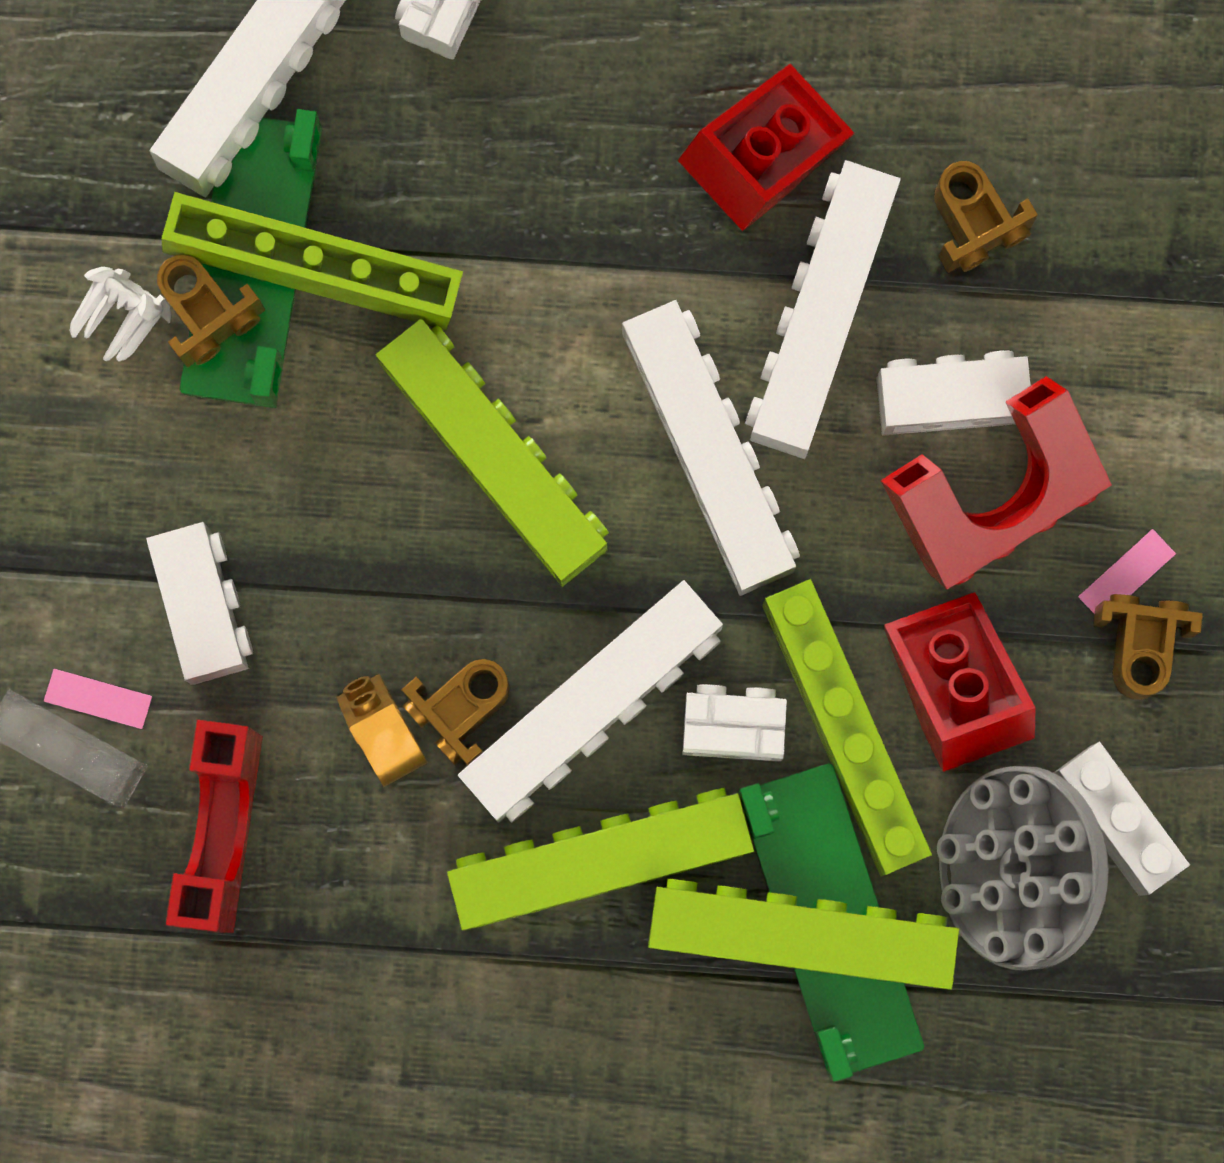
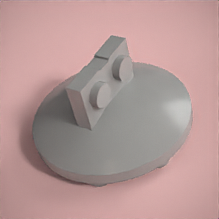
[937,766,1108,970]

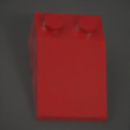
[677,63,855,231]
[884,592,1035,772]

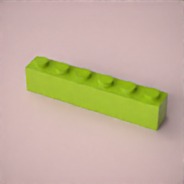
[162,192,463,330]
[375,318,609,587]
[762,579,932,877]
[447,788,754,931]
[648,879,959,989]

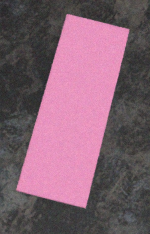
[1078,529,1176,614]
[44,669,152,729]

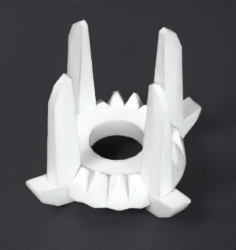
[70,267,172,361]

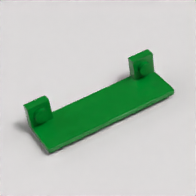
[180,109,322,408]
[737,763,924,1082]

